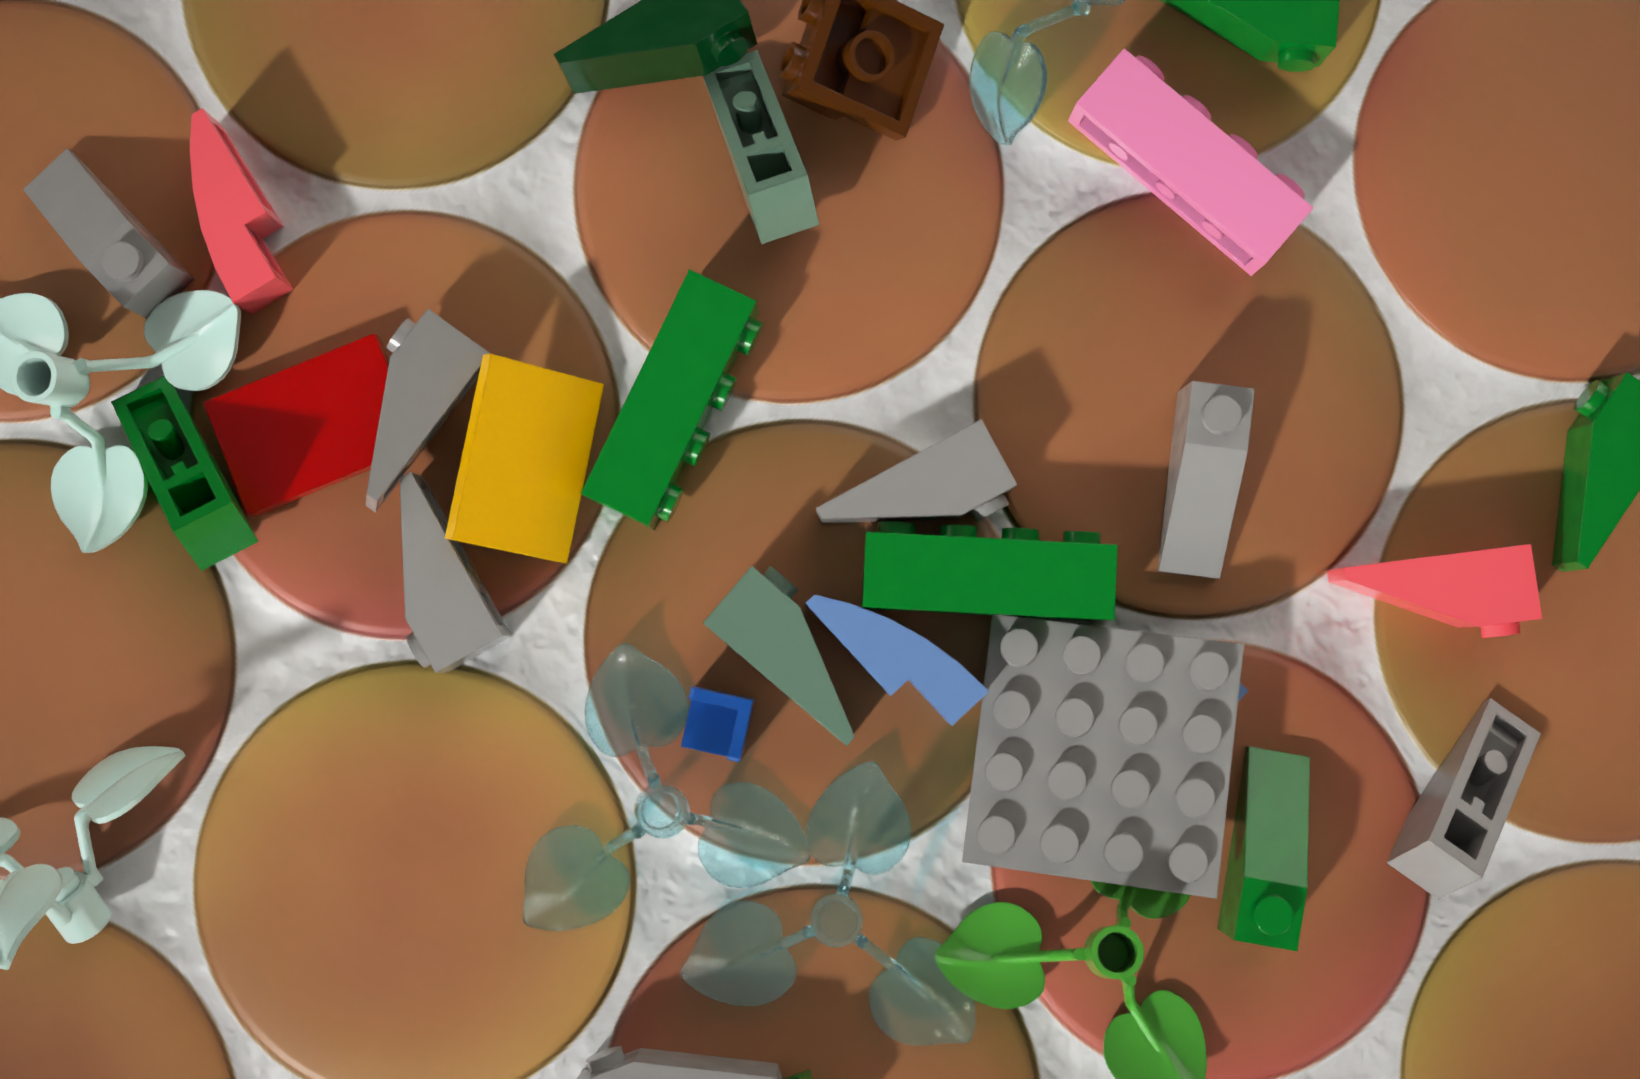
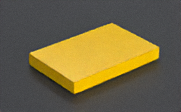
[444,354,604,564]

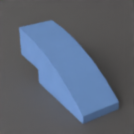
[805,594,989,726]

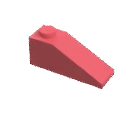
[1327,544,1542,638]

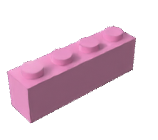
[1068,48,1314,276]

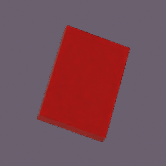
[203,333,389,517]

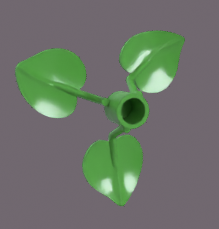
[935,881,1207,1079]

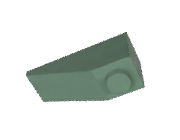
[703,50,819,244]
[703,566,855,746]

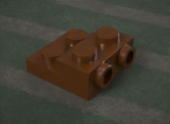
[778,0,944,141]

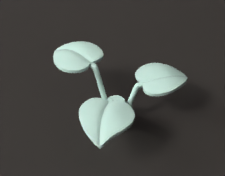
[0,290,241,553]
[0,746,186,970]

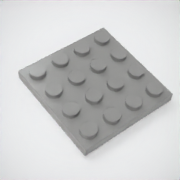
[962,615,1244,899]

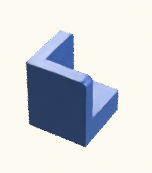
[681,685,756,762]

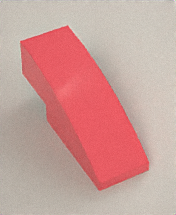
[190,108,294,315]

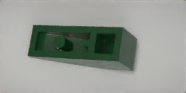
[553,0,758,94]

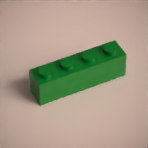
[581,269,764,530]
[861,521,1118,621]

